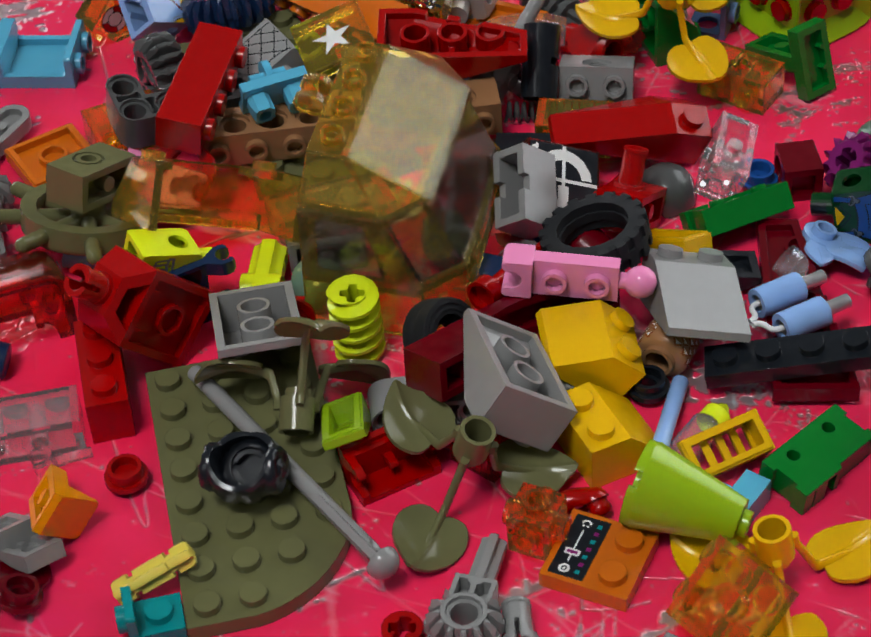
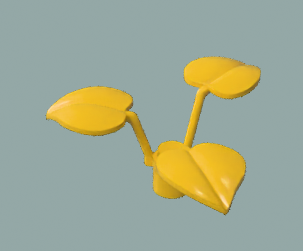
[575,0,729,83]
[669,514,871,637]

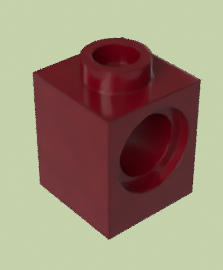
[774,140,824,202]

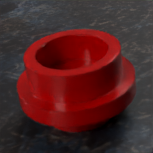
[104,454,149,495]

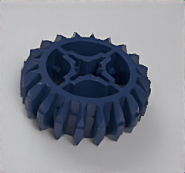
[181,0,275,34]

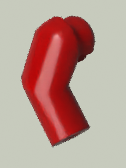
[542,487,612,521]

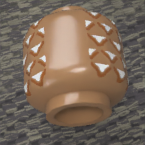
[638,319,700,377]

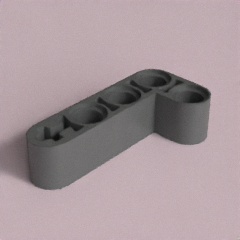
[106,74,248,149]

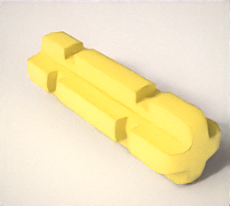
[110,542,198,605]

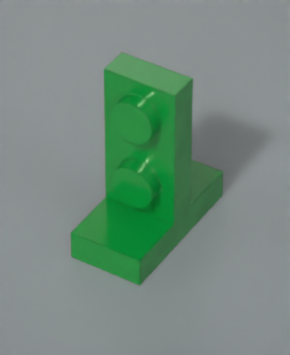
[745,17,836,101]

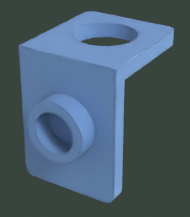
[691,0,740,41]

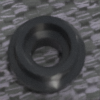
[628,365,670,404]

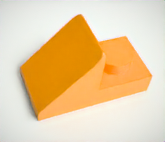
[29,464,99,539]

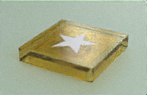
[289,0,376,83]

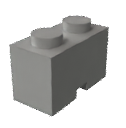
[493,142,557,240]

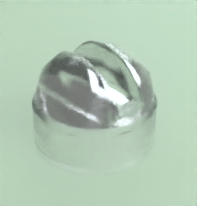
[772,245,809,277]

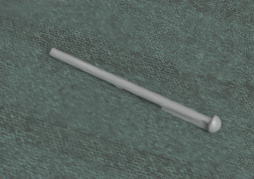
[187,365,400,580]

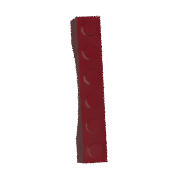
[403,292,620,403]

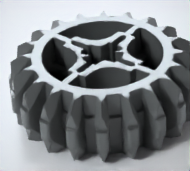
[133,30,185,94]

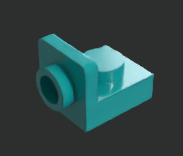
[114,586,188,637]

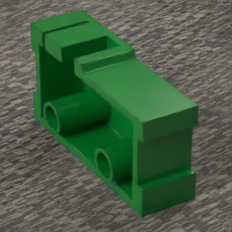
[679,181,795,237]
[759,404,871,515]

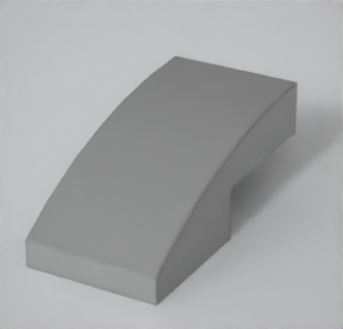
[0,512,67,574]

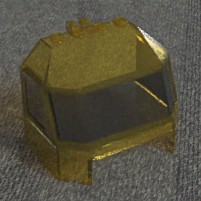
[292,39,501,336]

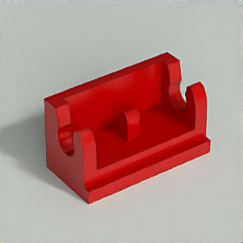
[338,426,442,507]

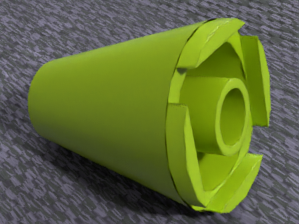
[619,439,755,543]

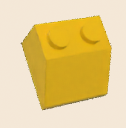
[535,300,646,396]
[557,382,655,487]

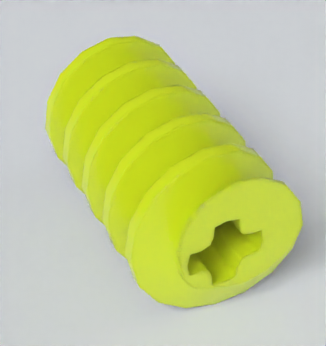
[325,274,386,361]

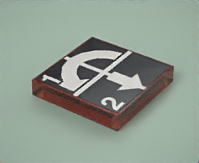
[523,137,599,208]

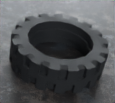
[539,192,653,272]

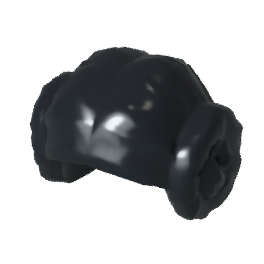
[198,431,290,505]

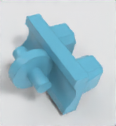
[239,60,309,124]

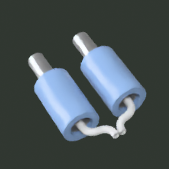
[748,269,852,337]

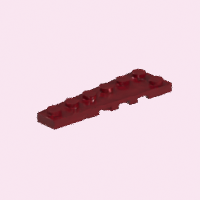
[756,219,860,401]

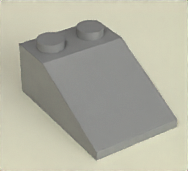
[640,244,752,343]
[208,280,302,359]
[463,308,577,452]

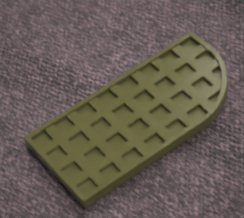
[145,343,353,637]

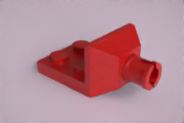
[64,245,215,367]

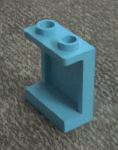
[0,18,92,88]

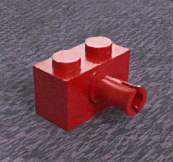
[593,145,667,234]

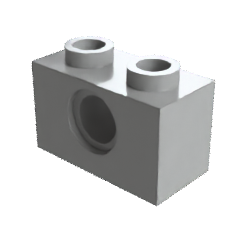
[558,54,635,104]

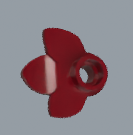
[0,561,52,615]

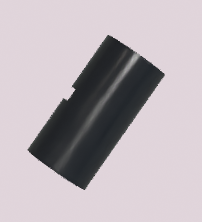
[520,22,561,102]

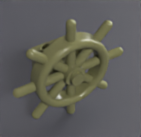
[0,142,189,265]

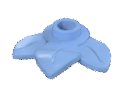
[802,220,871,273]

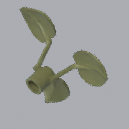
[194,317,391,436]
[382,380,578,573]

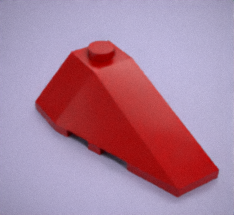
[376,8,528,90]
[547,96,713,164]

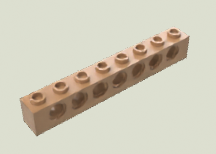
[204,77,502,168]

